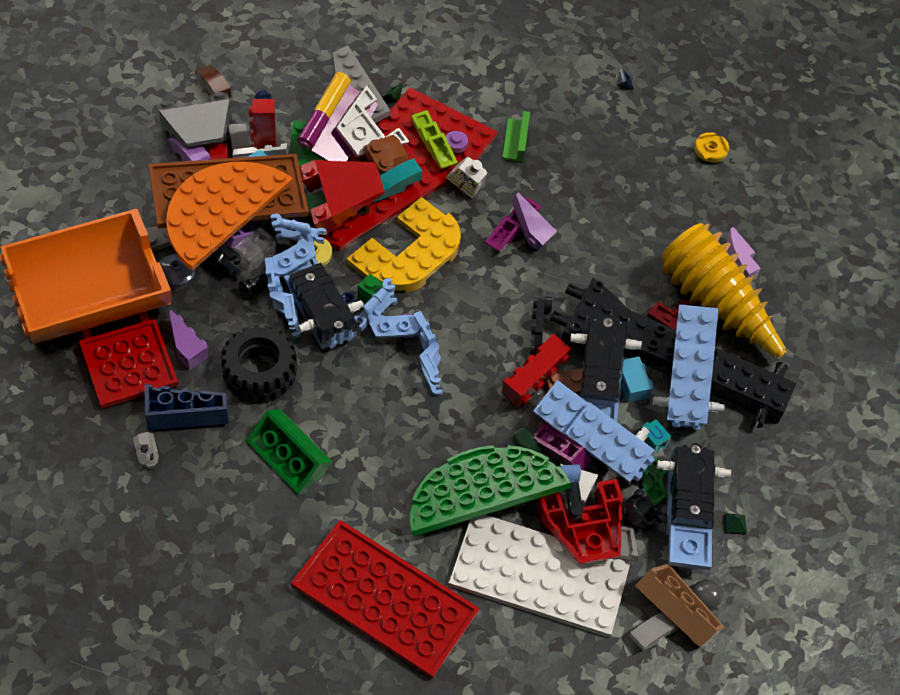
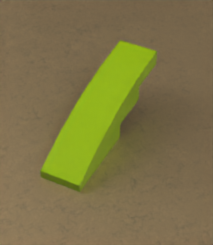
[411,110,458,169]

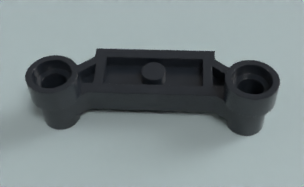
[530,297,552,356]

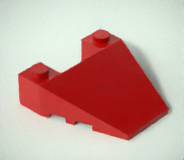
[299,160,385,235]
[536,479,623,565]

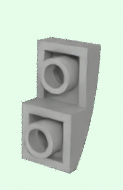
[227,124,250,157]
[629,612,678,650]

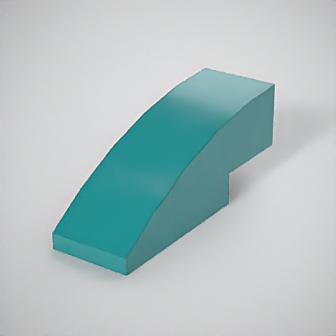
[373,158,422,203]

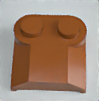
[362,135,409,176]

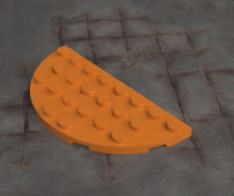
[167,162,293,271]

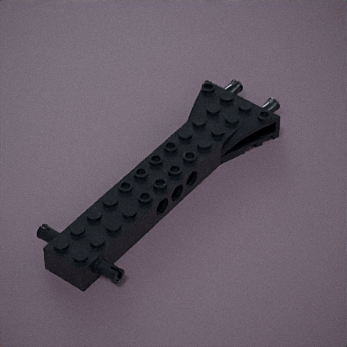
[550,277,796,428]

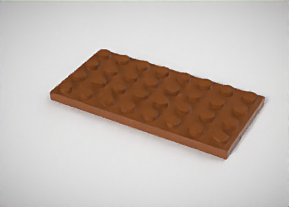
[148,154,309,228]

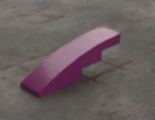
[485,197,541,253]

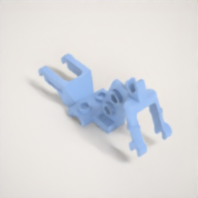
[265,214,327,338]
[354,278,443,396]

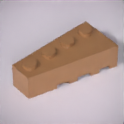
[635,564,725,647]

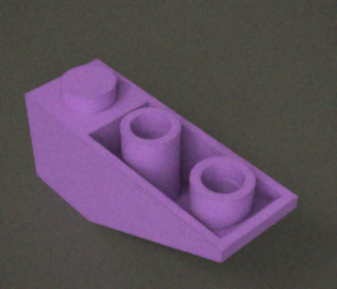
[169,310,208,370]

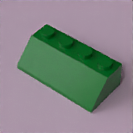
[246,409,333,494]

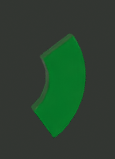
[641,457,668,507]

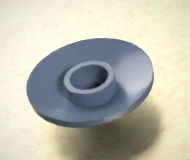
[160,254,196,286]

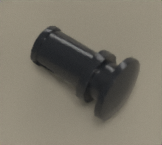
[239,273,268,298]

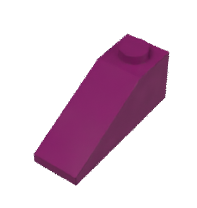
[531,424,592,471]

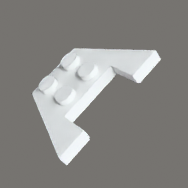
[335,86,409,157]

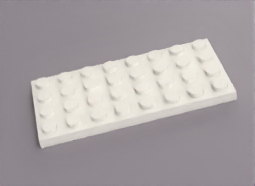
[448,515,631,638]

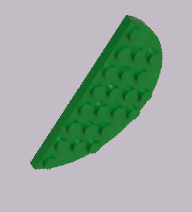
[410,445,571,537]

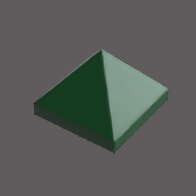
[382,84,403,101]
[725,513,747,534]

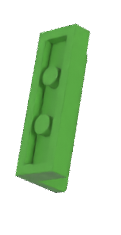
[502,111,530,162]

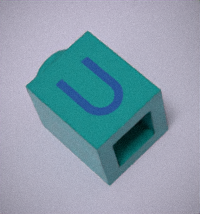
[640,420,671,456]

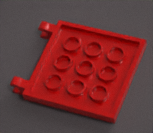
[79,312,179,409]

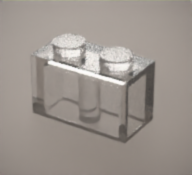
[233,227,276,272]

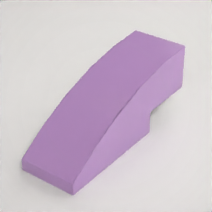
[726,227,761,280]

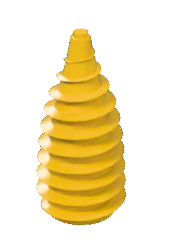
[661,223,787,359]

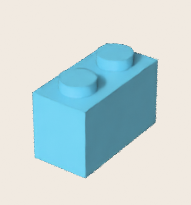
[621,357,653,403]

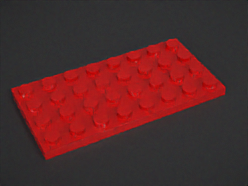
[291,520,480,679]

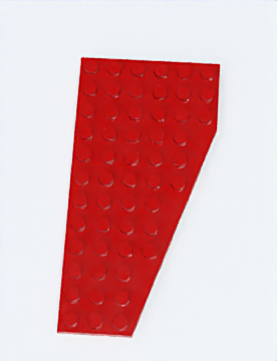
[309,87,498,251]

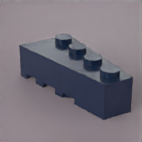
[145,384,229,430]

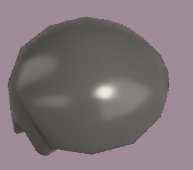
[692,579,723,611]

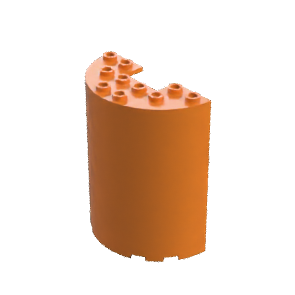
[0,209,172,345]

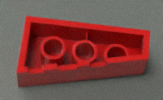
[249,99,276,149]
[501,334,571,408]

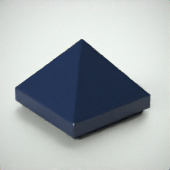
[617,69,634,90]

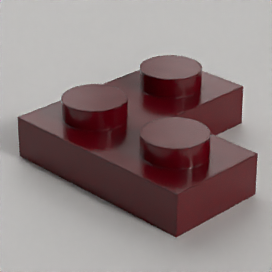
[647,300,693,330]

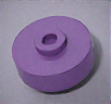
[446,131,468,153]

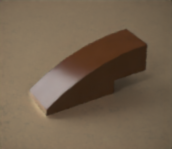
[194,65,232,98]

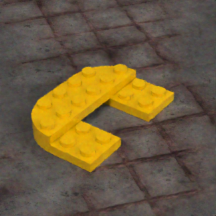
[346,197,461,293]

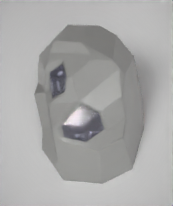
[133,432,159,469]

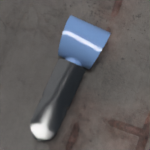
[560,464,583,520]

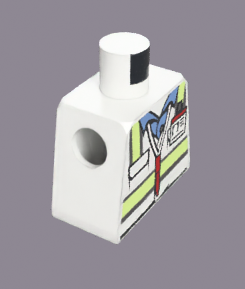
[446,157,487,199]

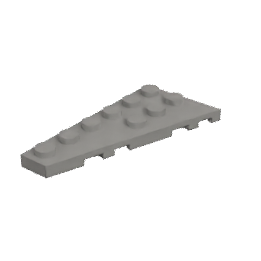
[333,45,392,123]

